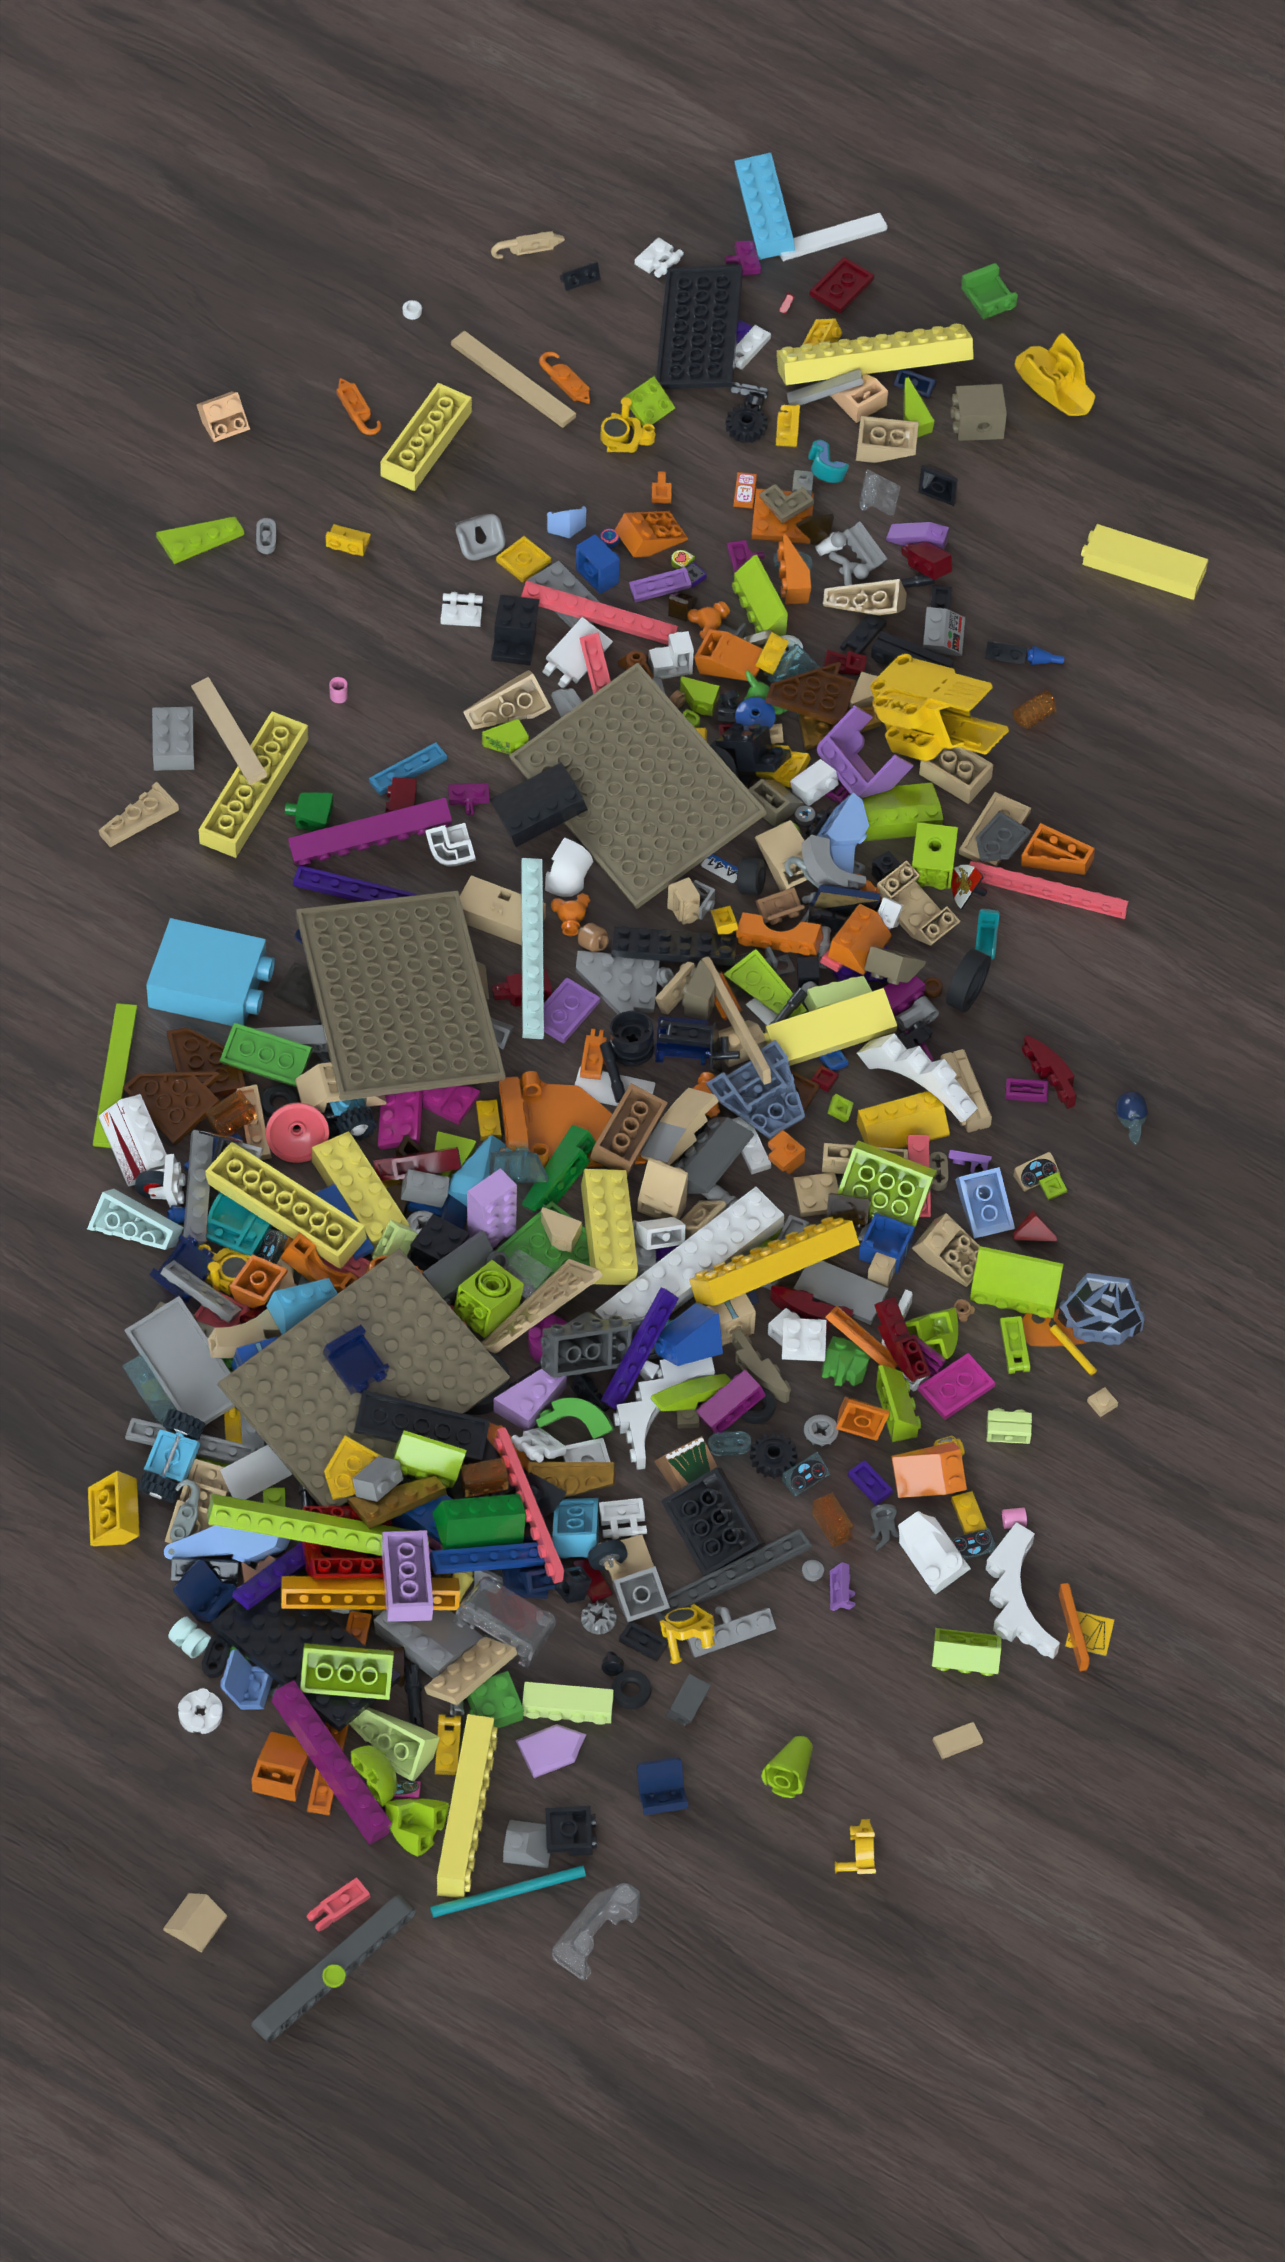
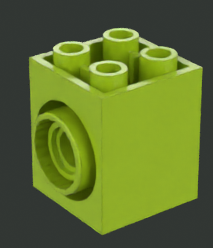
[912,823,958,890]
[453,1260,524,1338]

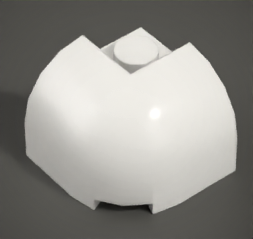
[425,823,476,867]
[545,838,593,897]

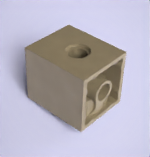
[951,384,1007,441]

